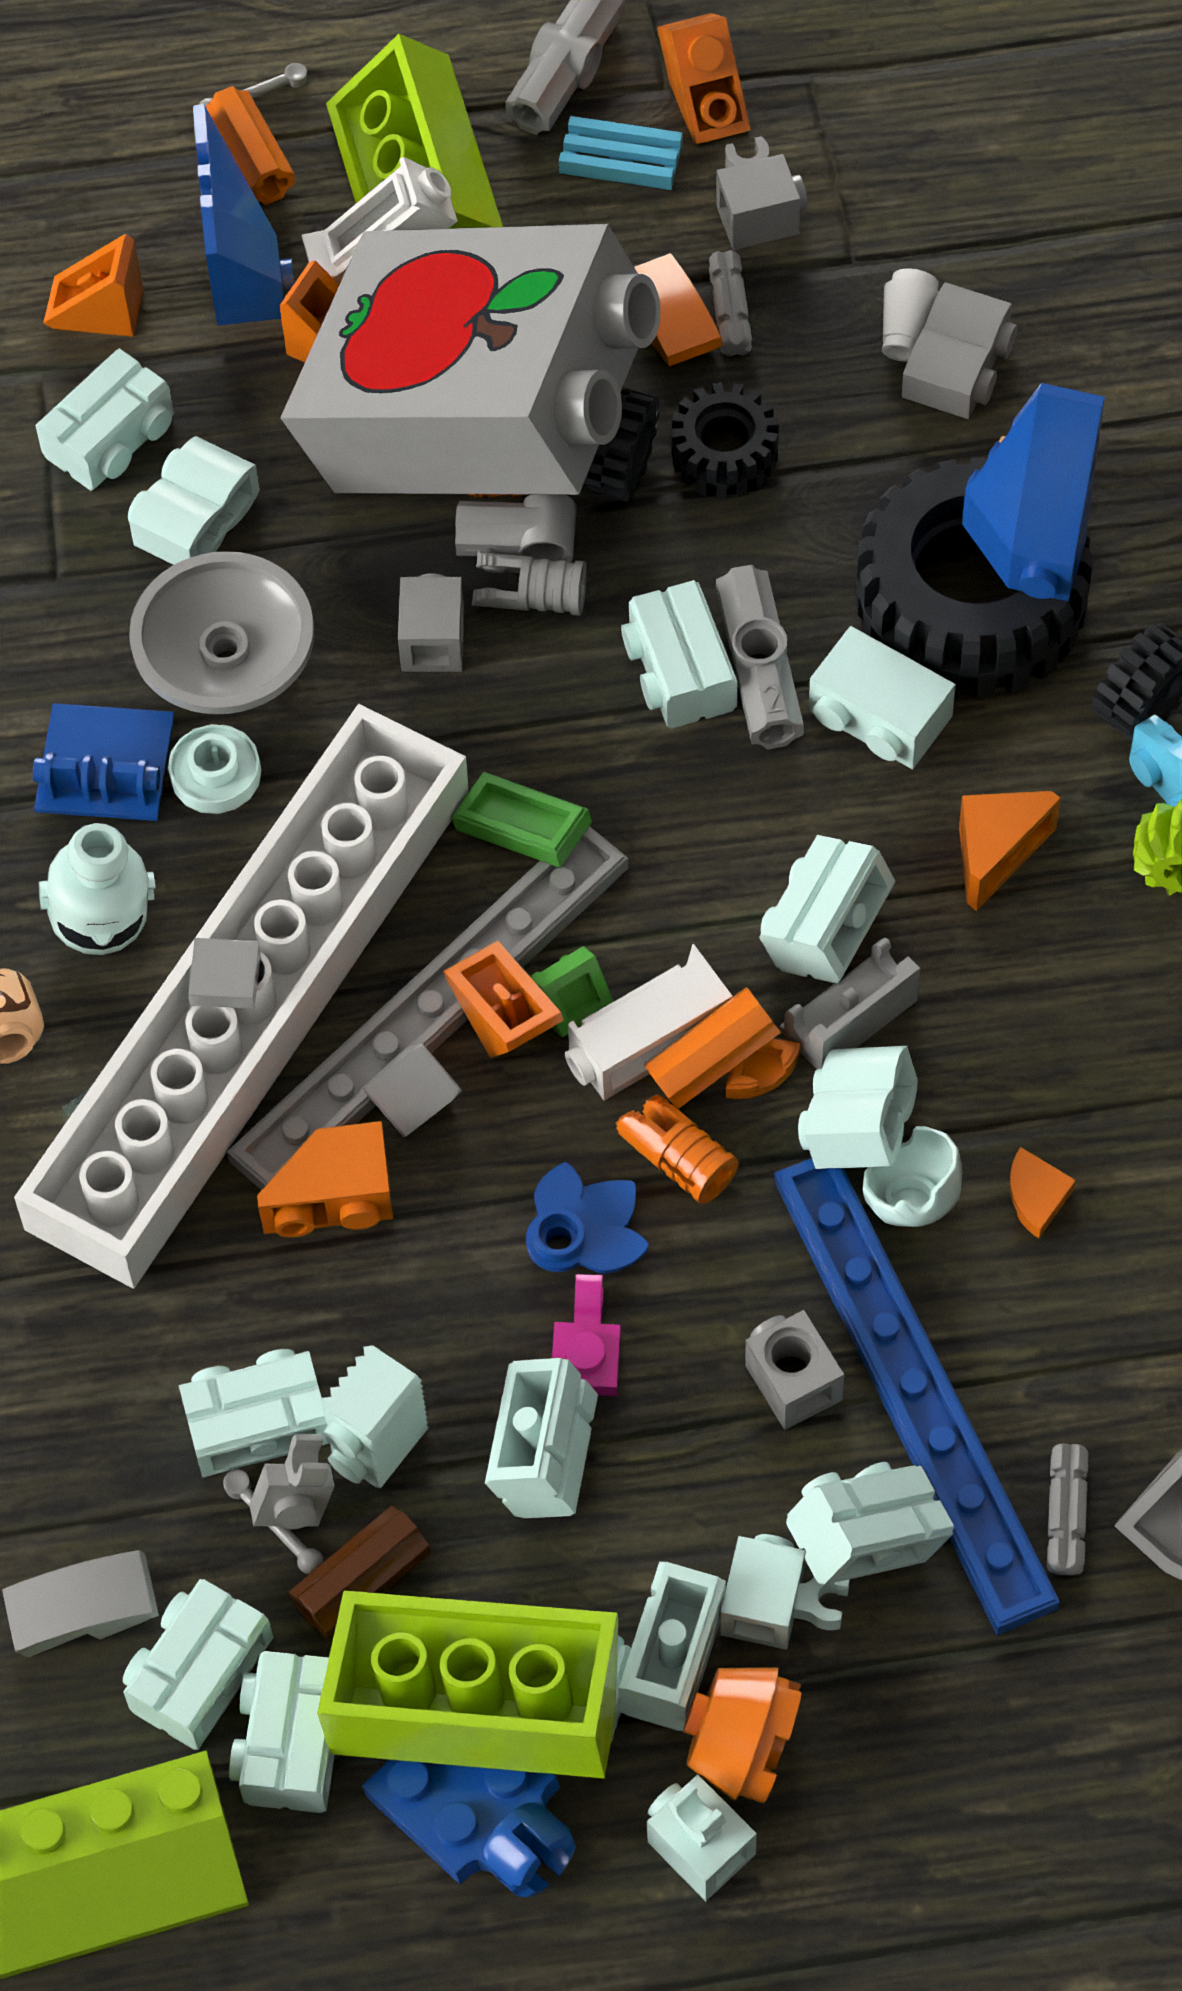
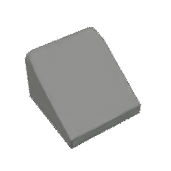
[362,1044,462,1137]

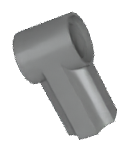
[455,494,577,562]

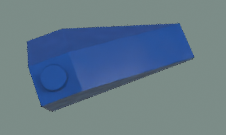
[193,104,294,326]
[962,383,1105,602]

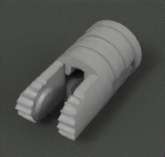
[472,552,587,616]

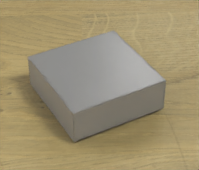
[188,938,261,1009]

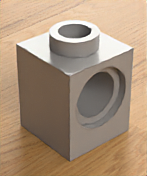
[398,573,464,672]
[745,1310,844,1430]

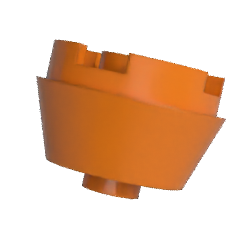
[683,1668,802,1804]

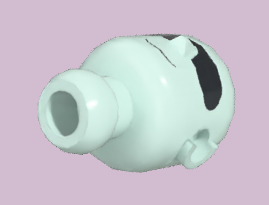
[39,823,156,955]

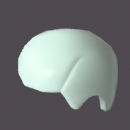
[863,1126,962,1227]

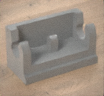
[780,938,920,1069]

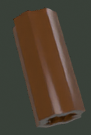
[289,1505,431,1640]

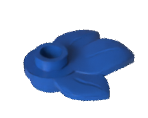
[526,1162,649,1274]

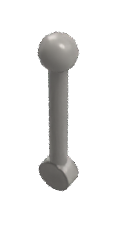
[199,63,307,105]
[223,1469,324,1575]

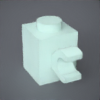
[721,1534,850,1650]
[647,1774,757,1901]

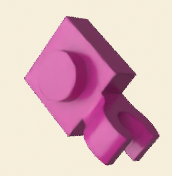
[552,1274,621,1396]

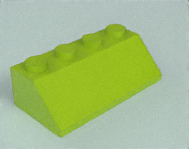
[326,34,503,229]
[317,1591,618,1779]
[0,1751,249,1979]

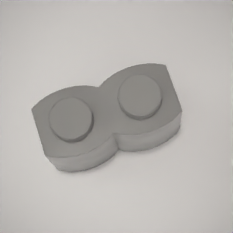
[902,282,1018,419]

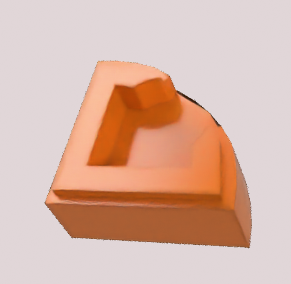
[726,1038,801,1099]
[1010,1147,1076,1238]

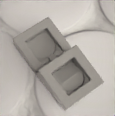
[2,1550,159,1658]

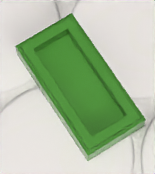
[452,772,592,868]

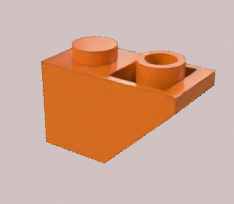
[657,13,751,145]
[257,1121,393,1237]

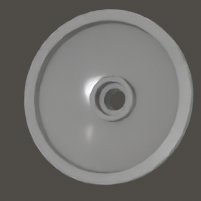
[129,552,314,714]

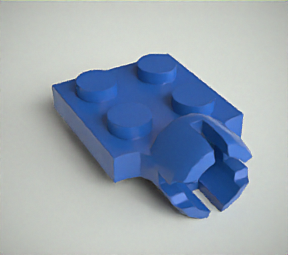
[362,1760,576,1898]

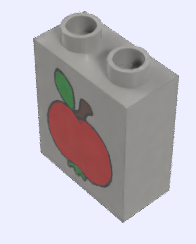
[281,224,660,495]

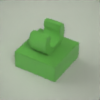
[531,946,614,1037]

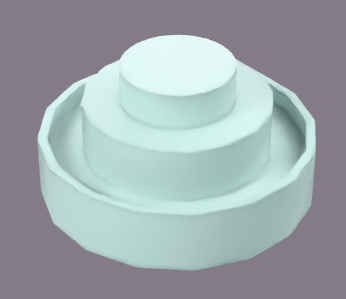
[168,724,261,814]

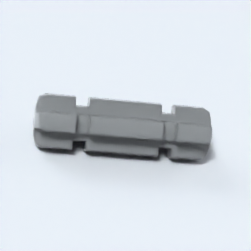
[709,250,752,357]
[1047,1443,1088,1576]

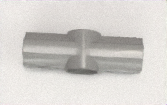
[506,0,625,135]
[716,565,804,749]

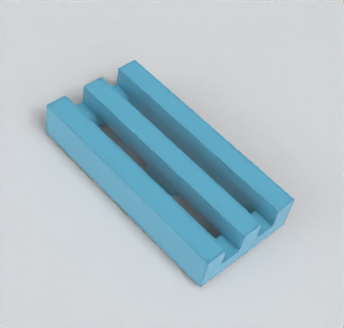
[559,116,683,190]

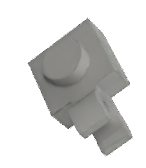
[249,1434,334,1529]

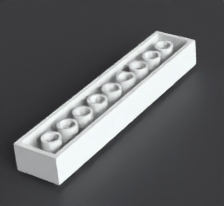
[14,704,469,1289]

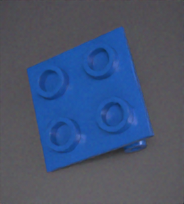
[33,703,174,821]

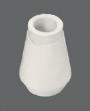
[882,269,939,362]

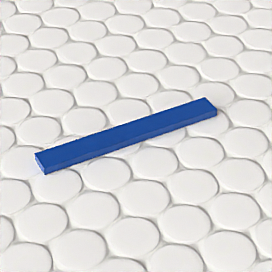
[774,1158,1060,1636]

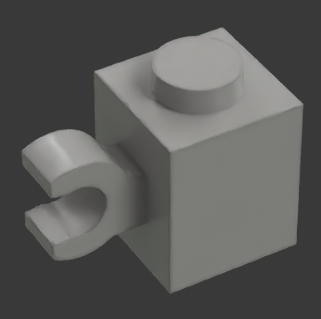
[716,136,807,250]

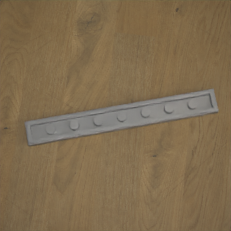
[227,826,629,1190]

